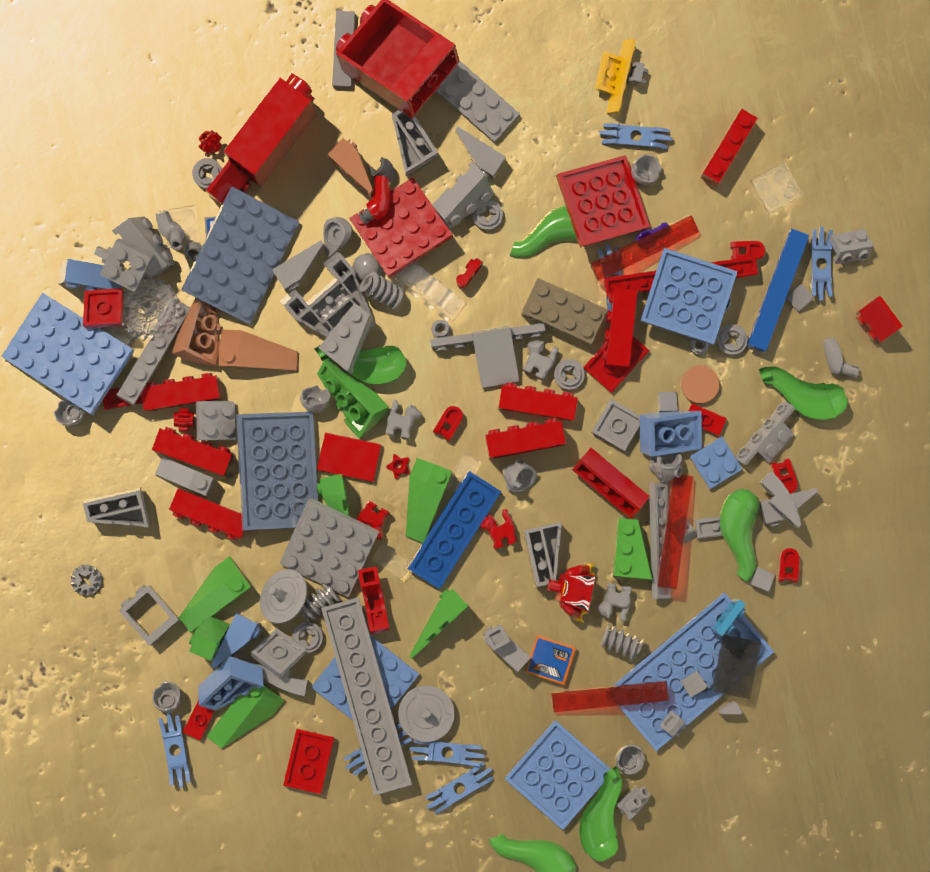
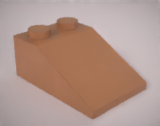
[328,138,373,198]

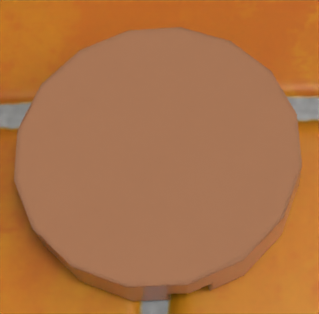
[681,365,719,404]

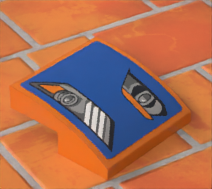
[526,635,577,685]

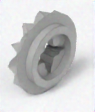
[192,158,222,188]
[472,200,503,230]
[717,324,748,355]
[554,359,585,390]
[71,565,102,595]
[292,622,323,653]

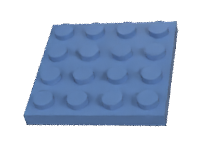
[640,248,738,345]
[311,634,419,720]
[504,720,611,830]

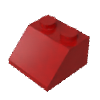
[206,160,251,206]
[856,296,903,344]

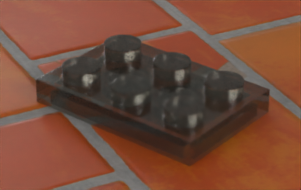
[711,634,761,699]

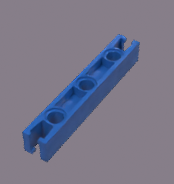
[746,228,809,353]

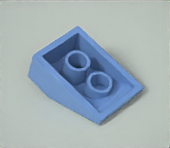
[640,411,702,457]
[211,613,261,668]

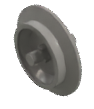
[260,569,307,624]
[398,685,454,742]

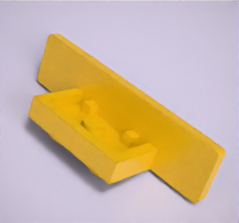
[594,39,636,114]

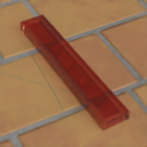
[589,215,699,281]
[657,475,693,590]
[551,680,669,712]

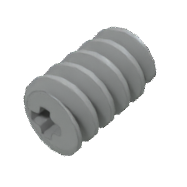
[359,272,403,310]
[300,584,341,623]
[601,624,644,660]

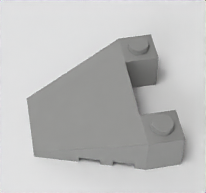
[280,252,375,337]

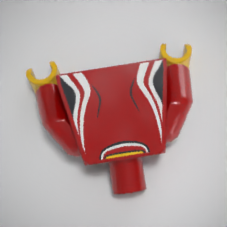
[547,563,595,623]

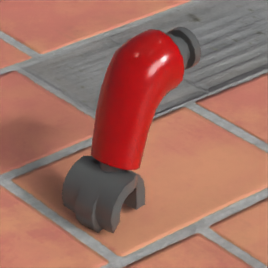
[358,157,396,224]

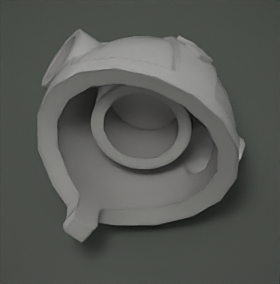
[649,453,682,483]
[502,459,537,493]

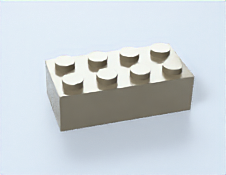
[521,278,608,346]

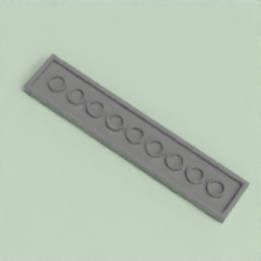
[321,597,412,796]

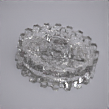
[122,277,181,341]

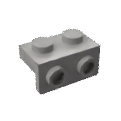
[829,229,874,264]

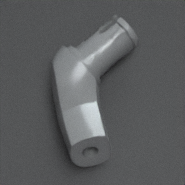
[155,210,185,250]
[823,337,859,378]

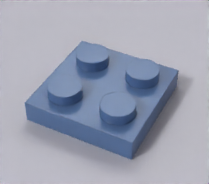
[689,437,742,489]

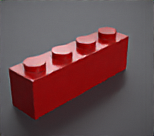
[701,109,758,187]
[602,288,637,367]
[141,373,221,412]
[498,383,578,422]
[152,427,234,477]
[572,447,650,519]
[169,488,245,540]

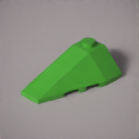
[317,474,350,516]
[409,589,468,658]
[207,683,285,749]

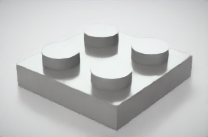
[592,399,640,451]
[196,401,236,440]
[251,628,306,678]

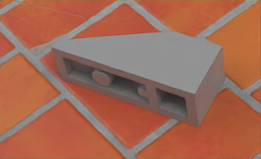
[455,126,506,179]
[272,240,324,292]
[155,457,215,496]
[760,488,818,527]

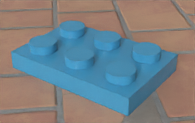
[711,599,746,636]

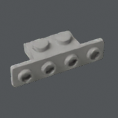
[735,401,795,465]

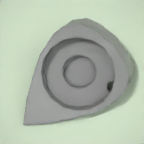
[323,217,352,259]

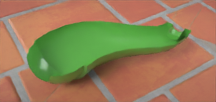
[510,205,577,258]
[315,345,406,385]
[759,366,848,420]
[720,489,760,583]
[579,766,622,861]
[488,834,577,872]

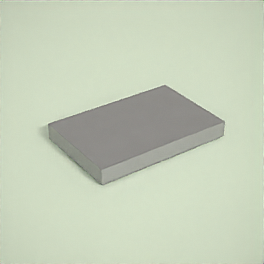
[472,325,519,388]

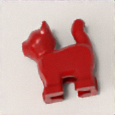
[356,501,390,540]
[481,509,518,549]

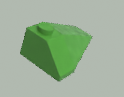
[317,360,389,439]
[406,458,452,543]
[179,556,252,633]

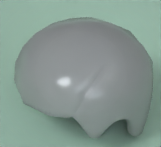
[631,154,661,186]
[352,253,382,281]
[300,385,331,413]
[54,399,85,427]
[152,681,182,712]
[615,745,645,775]

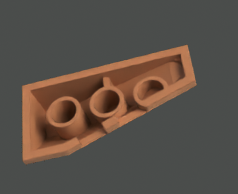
[172,298,220,366]
[218,329,298,371]

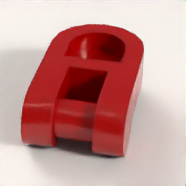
[730,241,765,260]
[456,258,483,289]
[433,406,463,442]
[770,458,798,494]
[778,548,800,583]

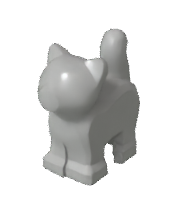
[522,340,559,380]
[386,400,421,439]
[597,583,632,622]

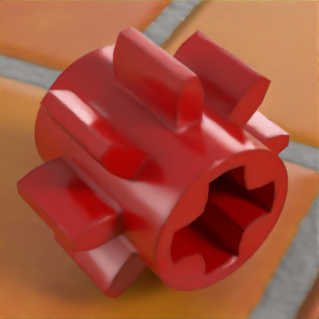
[198,130,222,154]
[174,408,194,431]

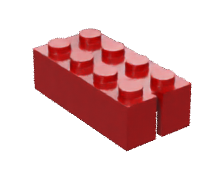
[485,418,566,460]

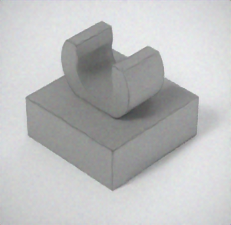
[626,62,648,84]
[484,624,510,651]
[659,711,686,737]

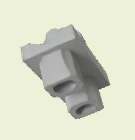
[617,786,651,820]

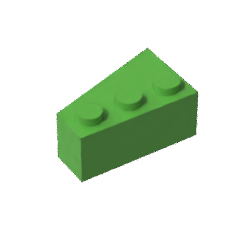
[612,518,652,580]
[189,616,230,661]

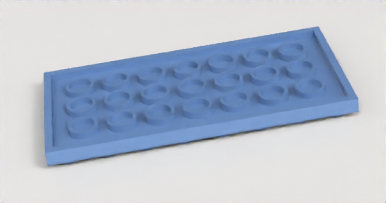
[606,592,774,751]

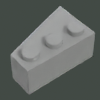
[392,110,438,176]
[433,161,495,229]
[112,216,175,278]
[319,303,373,374]
[83,487,151,527]
[523,522,562,587]

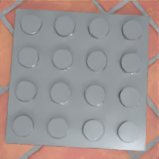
[280,497,379,597]

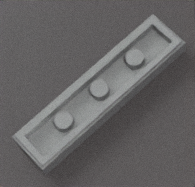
[332,11,355,88]

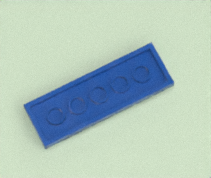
[407,471,501,589]

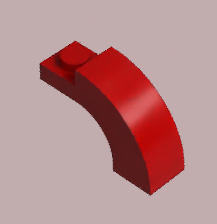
[358,566,390,635]

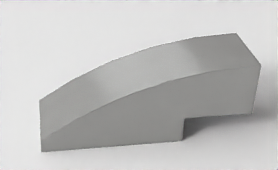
[759,471,801,528]
[252,663,308,696]

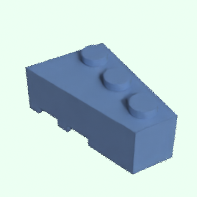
[58,259,122,291]
[198,656,263,711]

